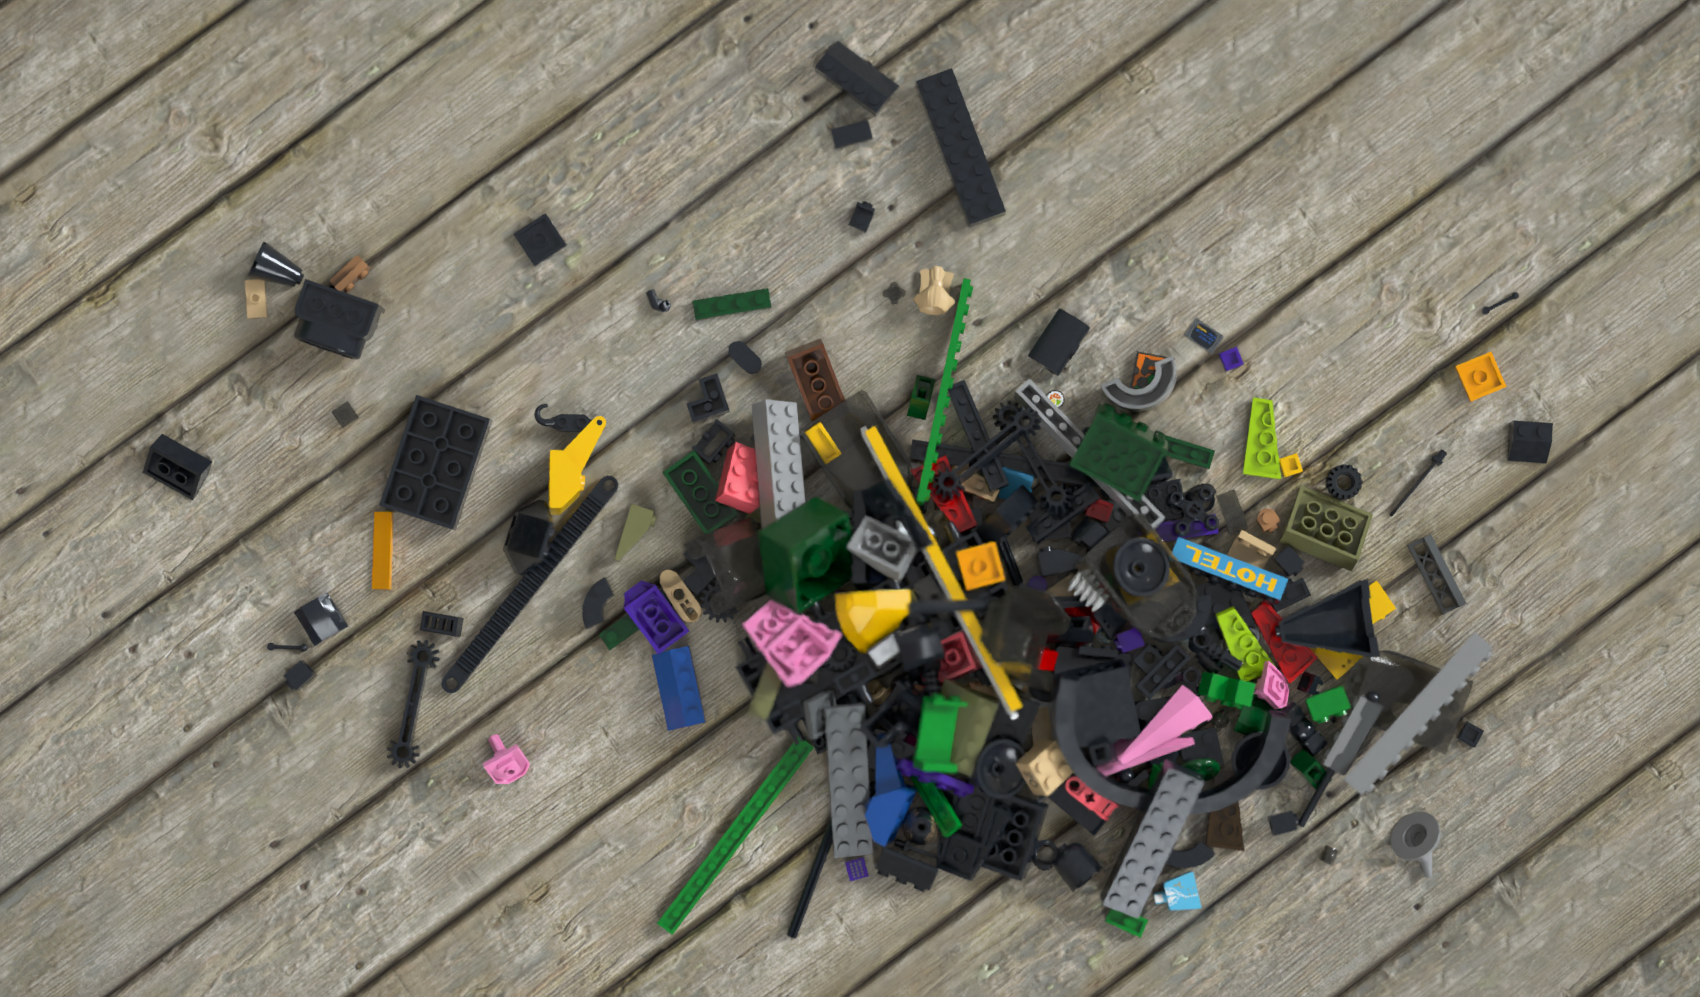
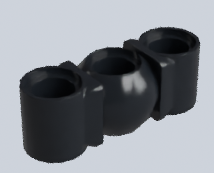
[1280,701,1328,757]

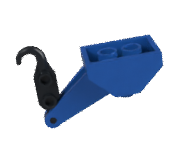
[865,733,918,846]

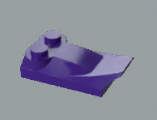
[623,580,689,654]

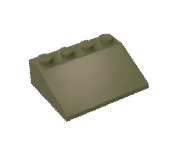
[1279,485,1373,571]
[939,678,1000,776]

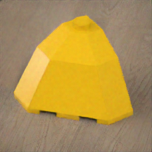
[836,590,911,653]

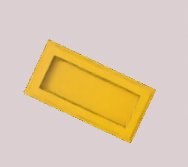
[804,421,842,465]

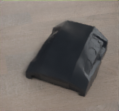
[293,593,349,646]
[892,621,944,671]

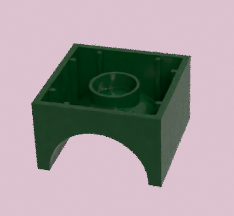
[758,496,853,613]

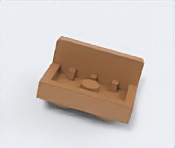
[330,255,371,293]

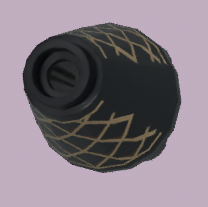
[902,807,940,845]

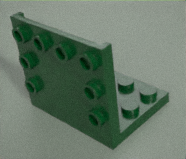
[1070,403,1168,502]

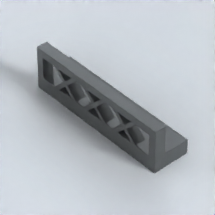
[1407,534,1467,615]

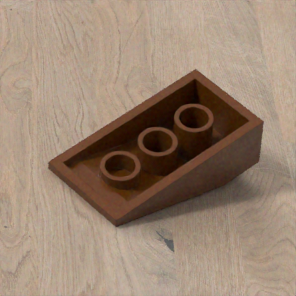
[784,339,850,426]

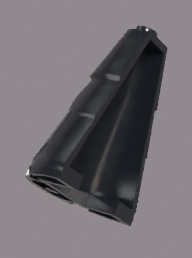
[1275,579,1380,657]

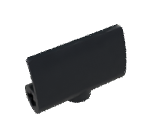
[1028,308,1090,376]

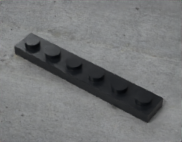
[947,380,1009,493]

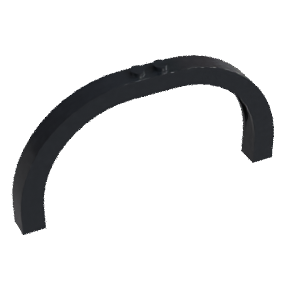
[1053,673,1291,814]

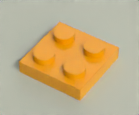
[1455,352,1507,402]
[956,542,1005,590]

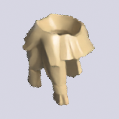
[912,266,955,316]

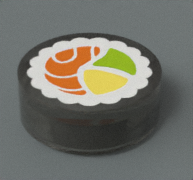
[1046,390,1065,408]

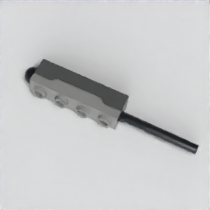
[1299,691,1384,827]

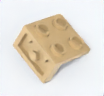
[1227,530,1276,569]

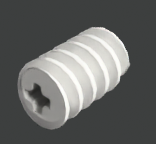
[1068,569,1110,612]

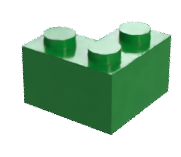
[1197,672,1256,709]
[1304,686,1351,724]

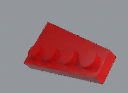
[910,456,977,534]

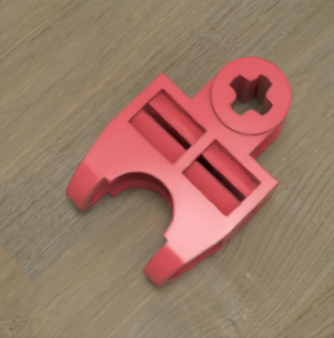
[1065,776,1120,821]

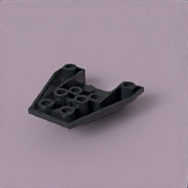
[503,500,555,576]

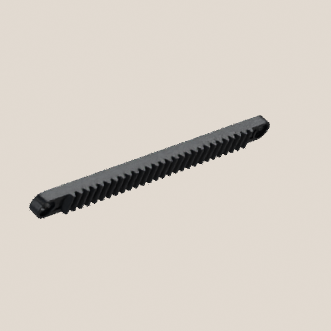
[442,476,619,693]

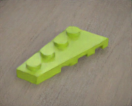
[1242,397,1281,480]
[1215,606,1277,682]

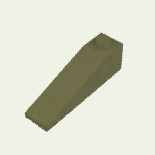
[748,661,782,720]

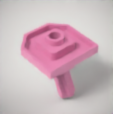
[1254,661,1289,709]
[482,734,530,784]

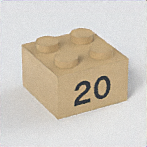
[1015,740,1074,796]

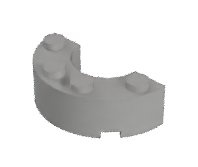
[1101,356,1177,412]

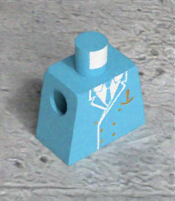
[1153,871,1201,910]

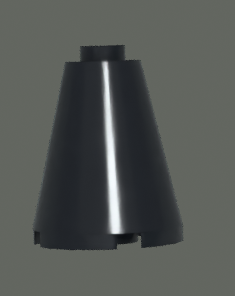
[248,241,304,287]

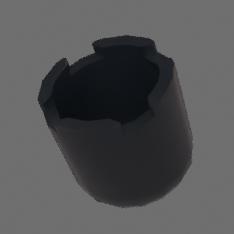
[1053,842,1103,892]

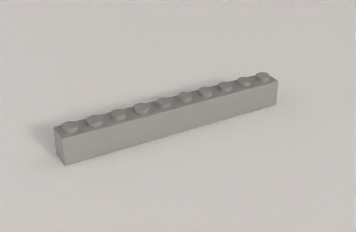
[1014,379,1165,536]
[1344,632,1493,795]

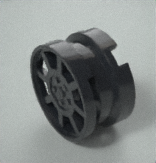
[901,613,930,629]

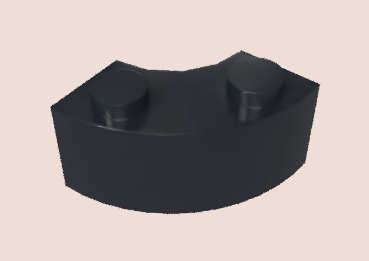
[582,577,615,630]

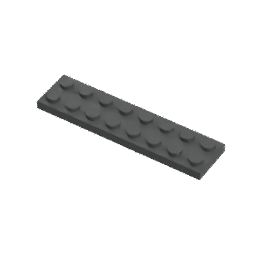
[824,703,873,858]

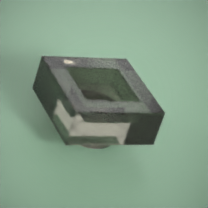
[332,401,359,429]

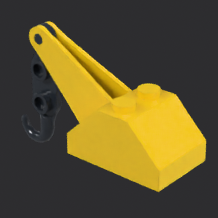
[534,404,606,515]

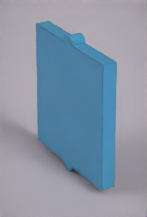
[997,466,1034,499]

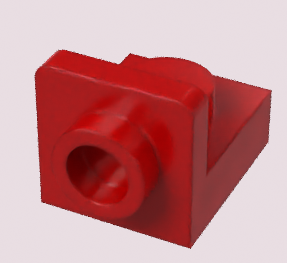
[1083,500,1114,523]

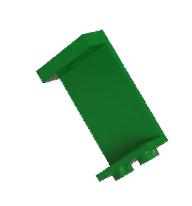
[913,694,968,773]

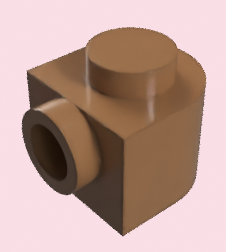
[1256,508,1281,533]

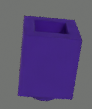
[1113,627,1145,653]

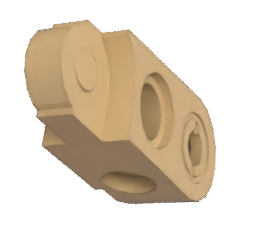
[660,570,702,623]

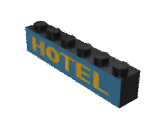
[1170,537,1288,605]

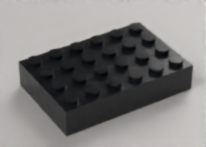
[379,395,492,531]

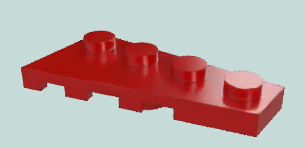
[1251,601,1318,684]

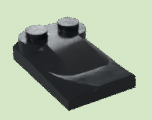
[1134,696,1180,769]

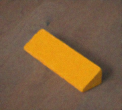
[372,512,394,590]

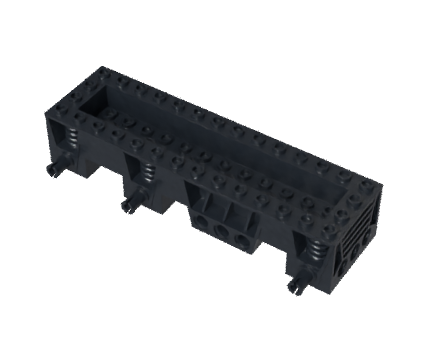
[736,521,1013,745]

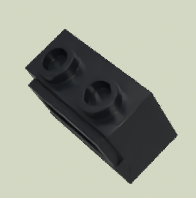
[692,419,735,464]

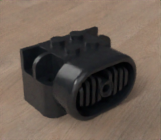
[294,279,385,360]

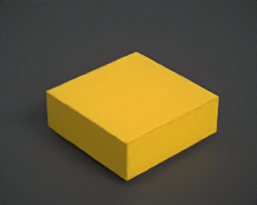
[1279,453,1303,478]

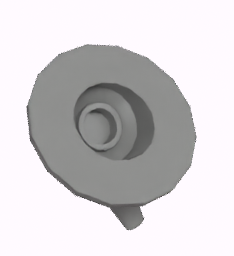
[1391,811,1441,878]

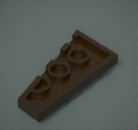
[1205,769,1245,851]

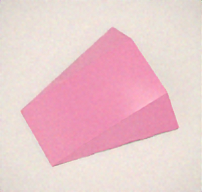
[743,600,842,686]

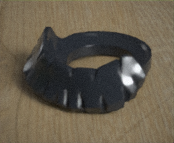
[1185,483,1217,512]
[1032,840,1058,871]

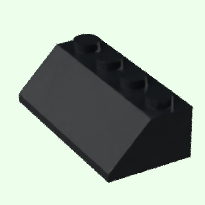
[815,41,899,117]

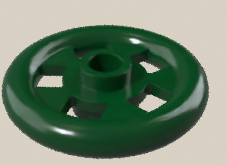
[1180,758,1220,782]

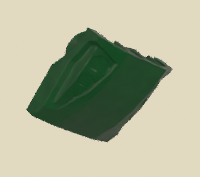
[1233,697,1281,735]

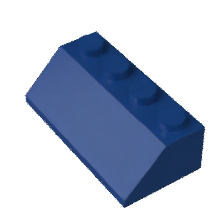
[652,646,706,731]

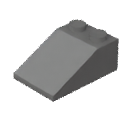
[847,516,917,582]

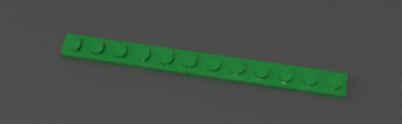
[916,278,973,506]
[657,737,814,935]

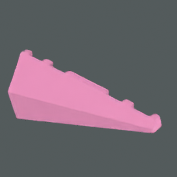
[1118,685,1212,766]
[1096,737,1195,776]

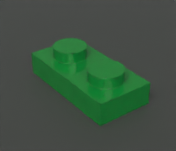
[1105,908,1148,938]

